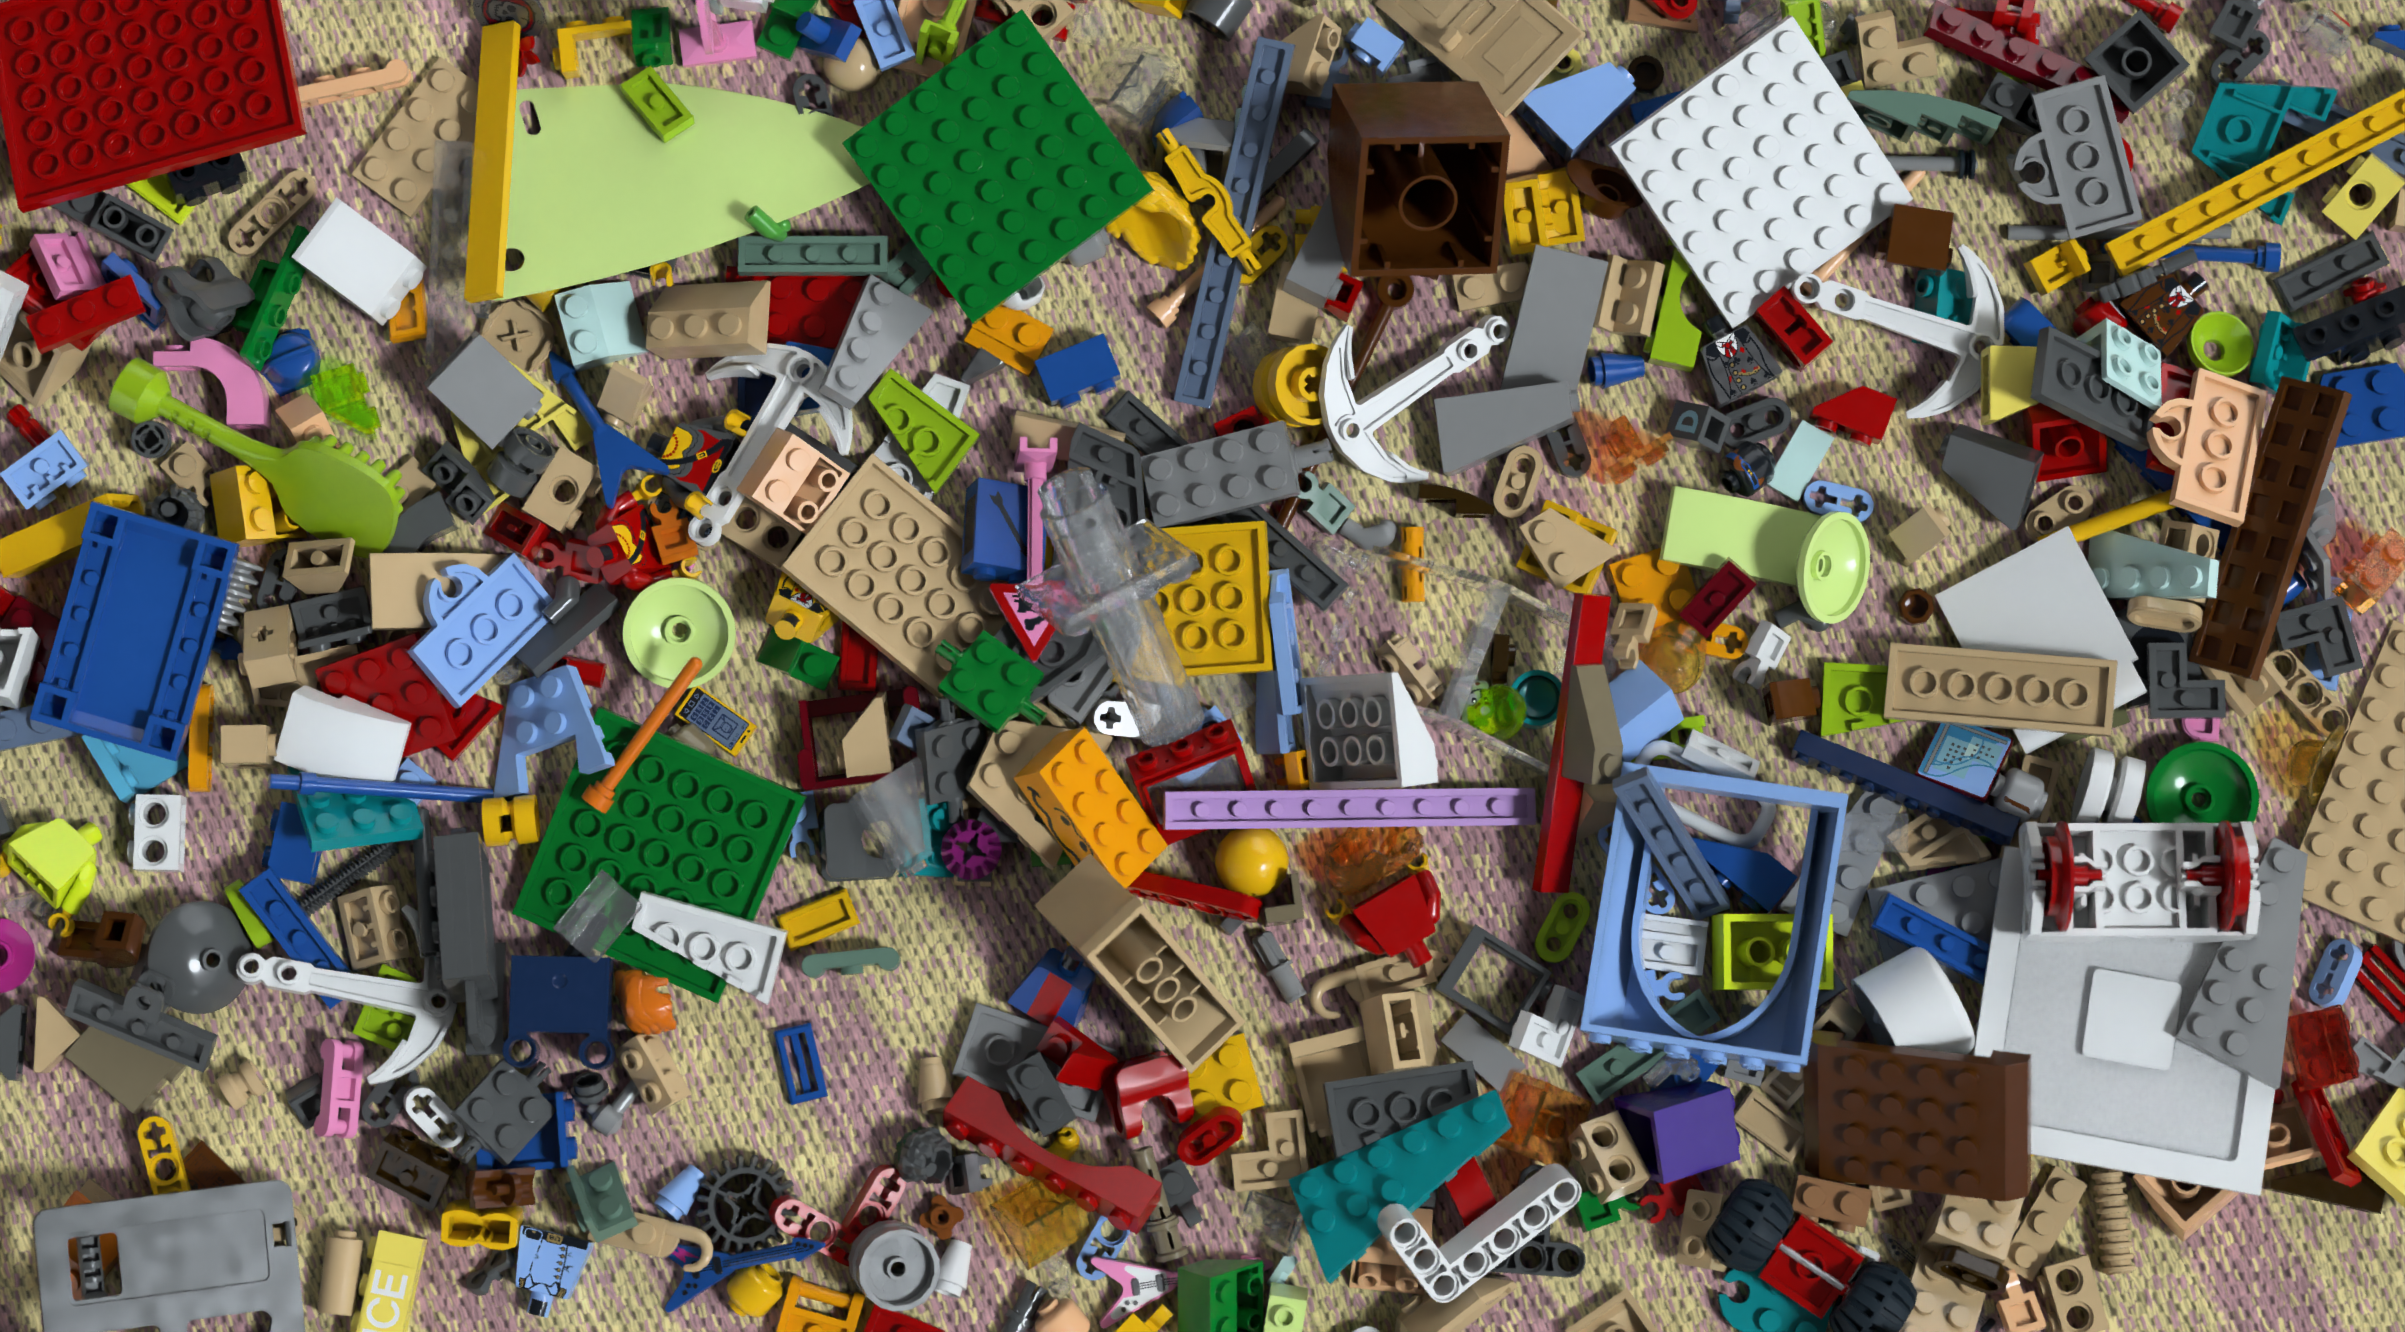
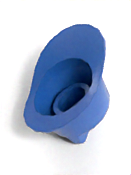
[260,328,321,397]

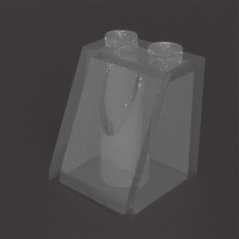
[1083,40,1180,142]
[847,757,932,879]

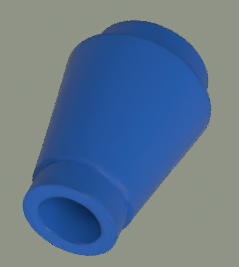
[1588,352,1645,389]

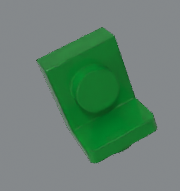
[632,7,673,68]

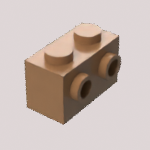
[1789,1174,1873,1233]

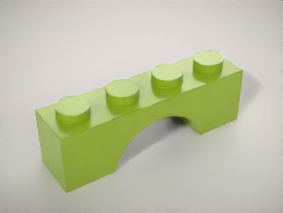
[1643,237,1702,373]

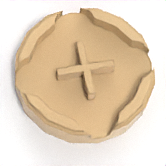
[480,300,554,373]

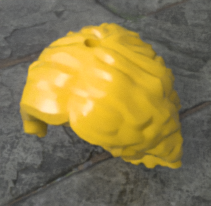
[1105,171,1202,271]

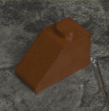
[1762,678,1821,726]

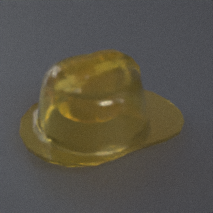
[2286,724,2344,806]

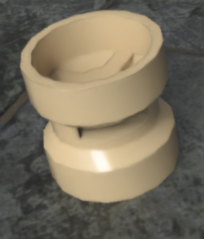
[216,1059,269,1111]

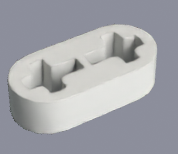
[403,1085,465,1148]

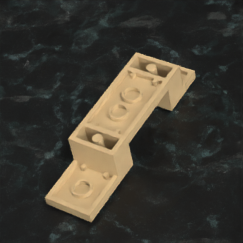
[1899,1160,2036,1332]

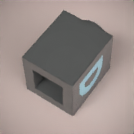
[1664,400,1732,454]

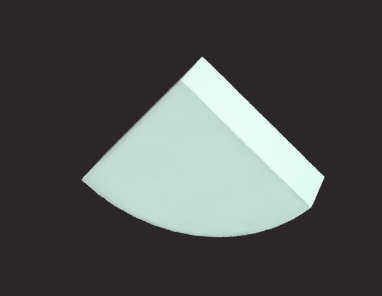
[1266,1251,1298,1285]

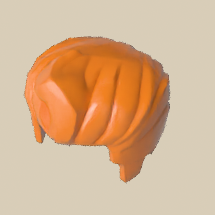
[614,969,677,1035]

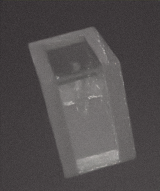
[1239,1191,1303,1257]

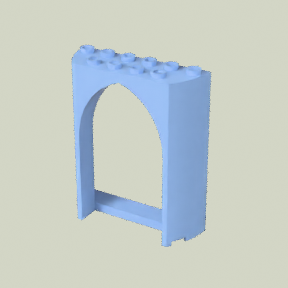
[1580,762,1849,1073]

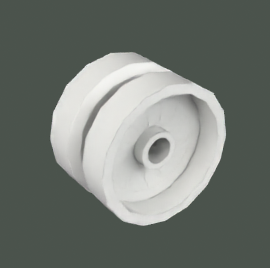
[2071,747,2146,823]

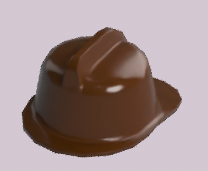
[1566,158,1644,220]

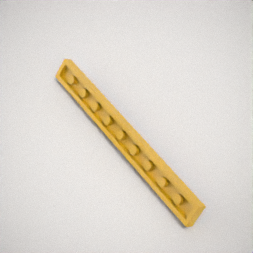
[2104,89,2405,277]

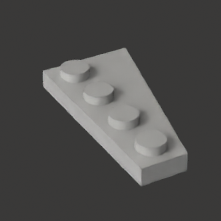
[818,274,934,410]
[1777,791,1902,938]

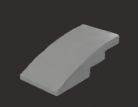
[1500,244,1608,390]

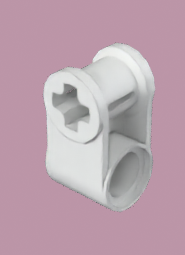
[1084,698,1159,740]

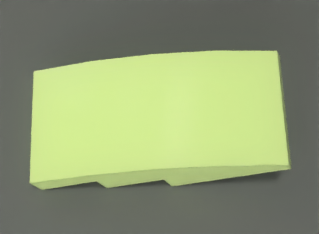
[1659,486,1822,588]

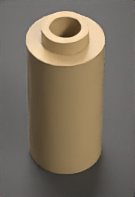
[317,1230,364,1316]

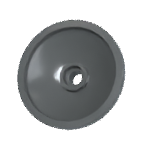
[145,901,253,1014]

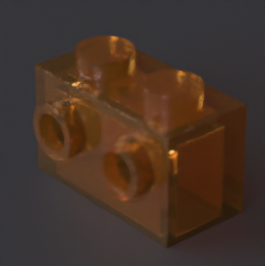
[2332,527,2405,616]

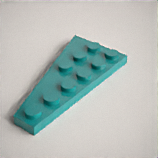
[1288,1089,1512,1284]

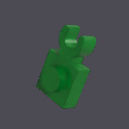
[1574,1190,1640,1233]

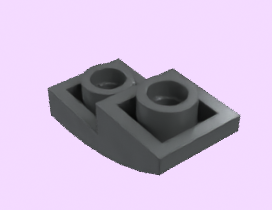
[422,441,496,525]

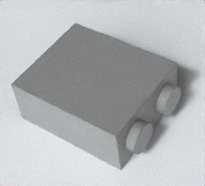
[423,330,544,450]

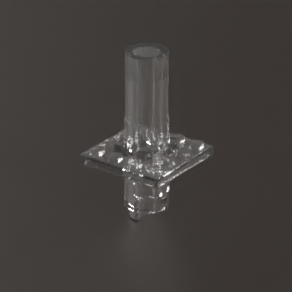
[1015,467,1205,746]

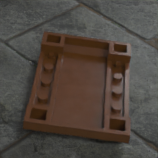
[1803,1030,2031,1202]

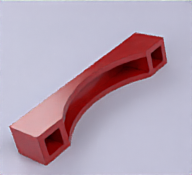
[943,1076,1162,1235]

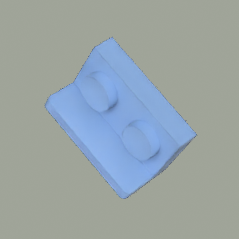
[0,429,90,511]

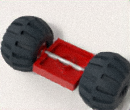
[1706,1178,1917,1332]

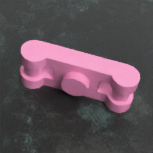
[314,1038,364,1139]

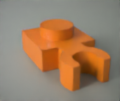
[650,498,699,565]

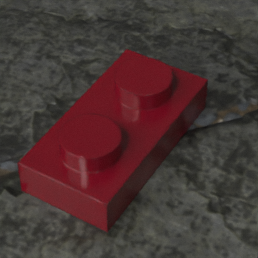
[1679,557,1757,639]

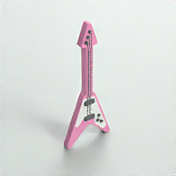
[1090,1255,1273,1328]

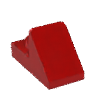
[1036,1016,1119,1091]

